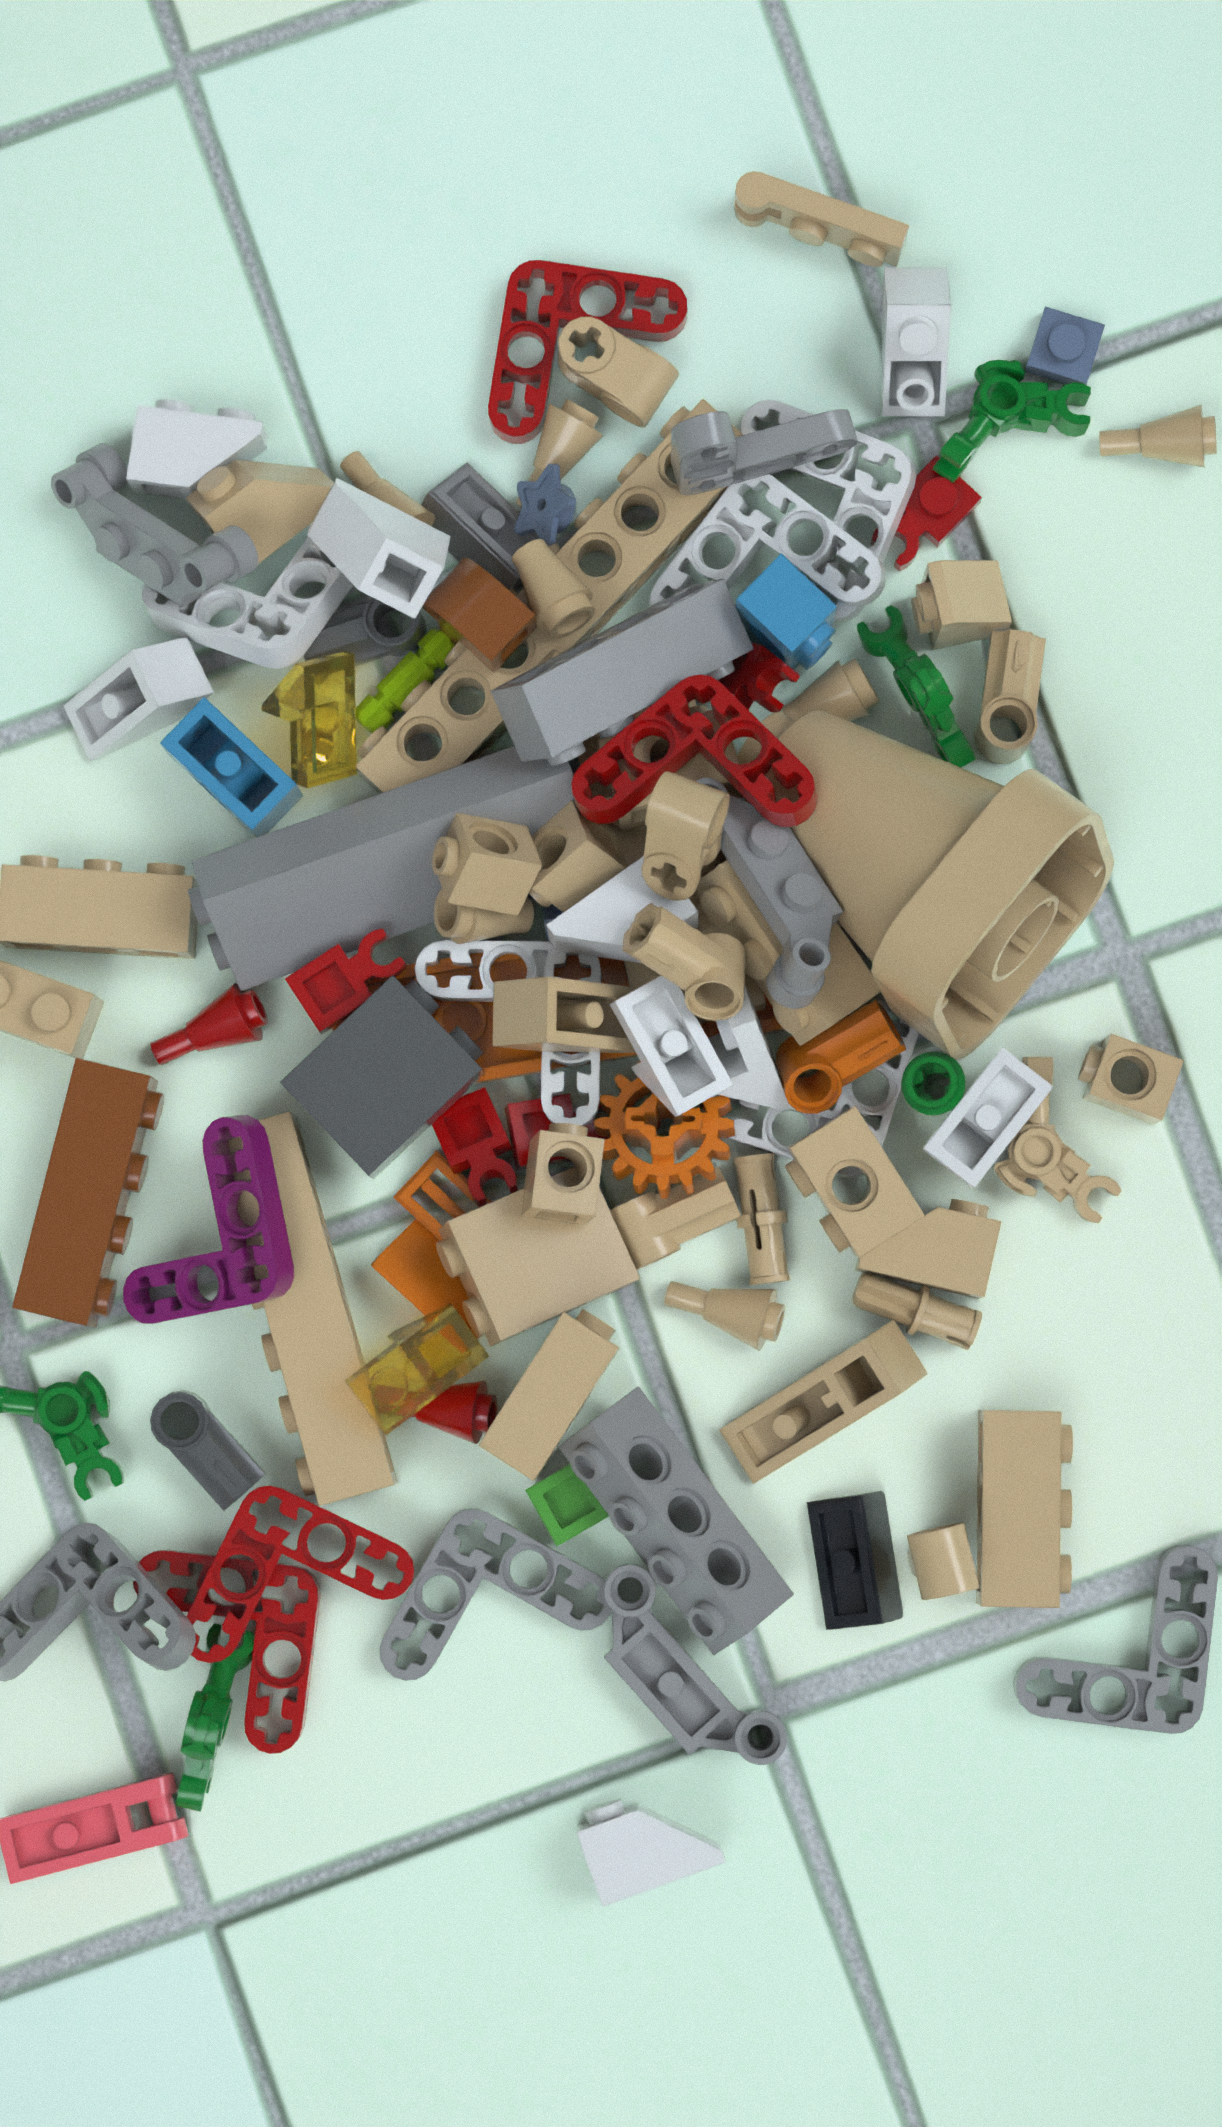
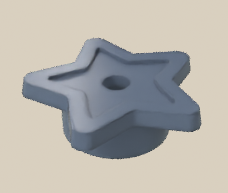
[514,464,576,546]

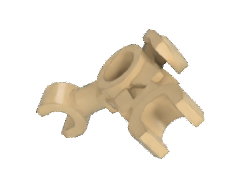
[994,1057,1122,1224]

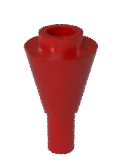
[150,983,268,1066]
[376,1380,497,1444]

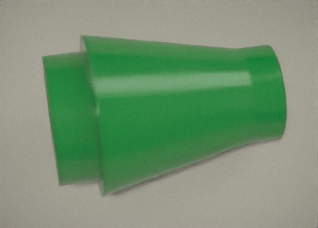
[901,1051,966,1116]

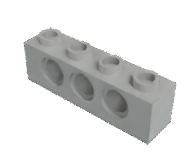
[558,1386,794,1656]

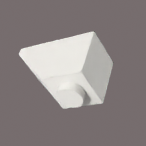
[63,637,214,761]
[546,856,699,963]
[576,1798,726,1907]

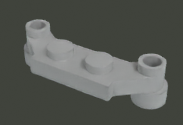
[51,443,258,607]
[697,778,843,1009]
[603,1564,787,1765]

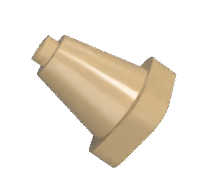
[737,709,1114,1060]

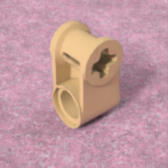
[558,317,680,428]
[641,771,730,901]

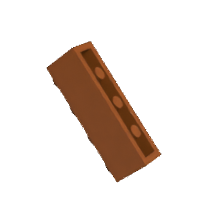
[12,1058,164,1327]

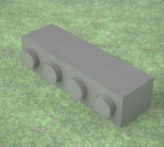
[491,578,753,766]

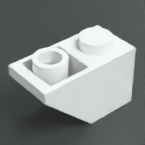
[882,267,951,416]
[126,399,269,501]
[307,478,450,619]

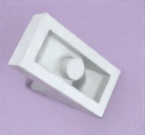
[609,976,733,1117]
[708,986,789,1109]
[923,1047,1053,1189]

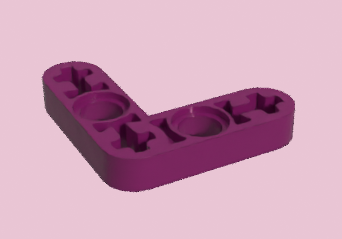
[123,1115,294,1324]

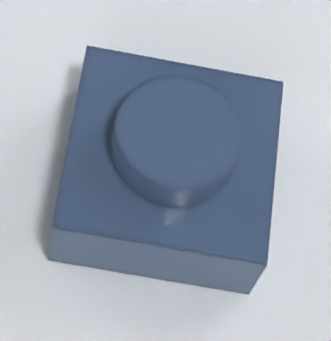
[1025,306,1105,385]

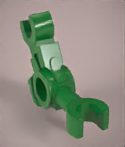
[932,360,1091,483]
[857,605,976,768]
[0,1371,124,1501]
[176,1623,255,1812]

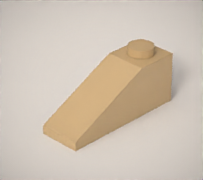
[719,1319,928,1484]

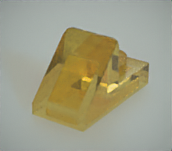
[261,651,357,789]
[344,1304,489,1436]

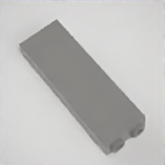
[188,746,575,991]

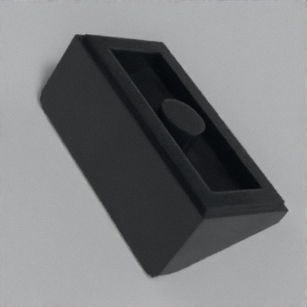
[807,1491,903,1630]

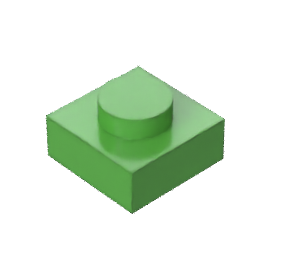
[525,1464,609,1546]

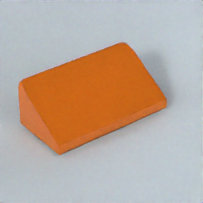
[371,1219,481,1352]

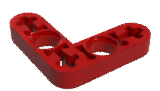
[488,260,688,444]
[571,674,817,827]
[186,1485,414,1663]
[133,1549,321,1754]

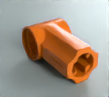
[775,1000,906,1114]

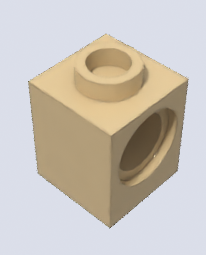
[529,800,628,912]
[432,813,542,916]
[1078,1033,1184,1125]
[521,1123,604,1225]

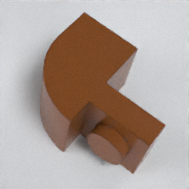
[422,557,537,673]

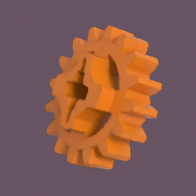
[594,1061,735,1199]

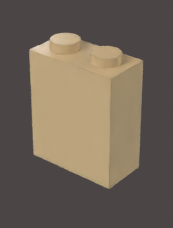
[436,1166,640,1347]
[478,1308,620,1481]

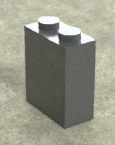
[280,975,485,1180]

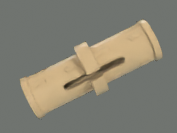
[733,1153,791,1285]

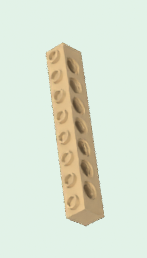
[355,398,743,794]

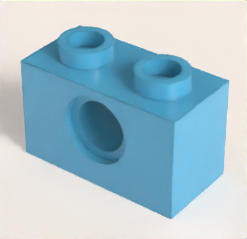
[735,553,837,671]
[160,697,304,837]

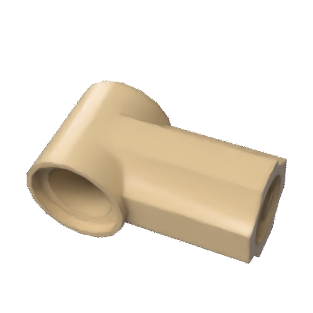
[974,629,1046,764]
[623,903,747,1021]
[610,1167,741,1270]
[907,1522,979,1600]

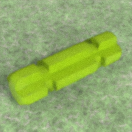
[353,628,455,734]

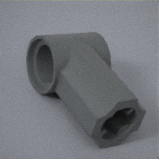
[303,597,426,680]
[150,1390,266,1511]

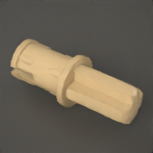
[852,1273,982,1350]

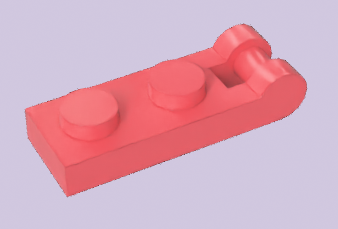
[0,1772,189,1884]

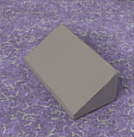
[421,462,550,591]

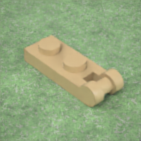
[734,171,909,267]

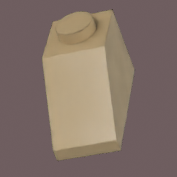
[186,459,334,564]
[492,977,638,1053]
[855,1199,1002,1299]

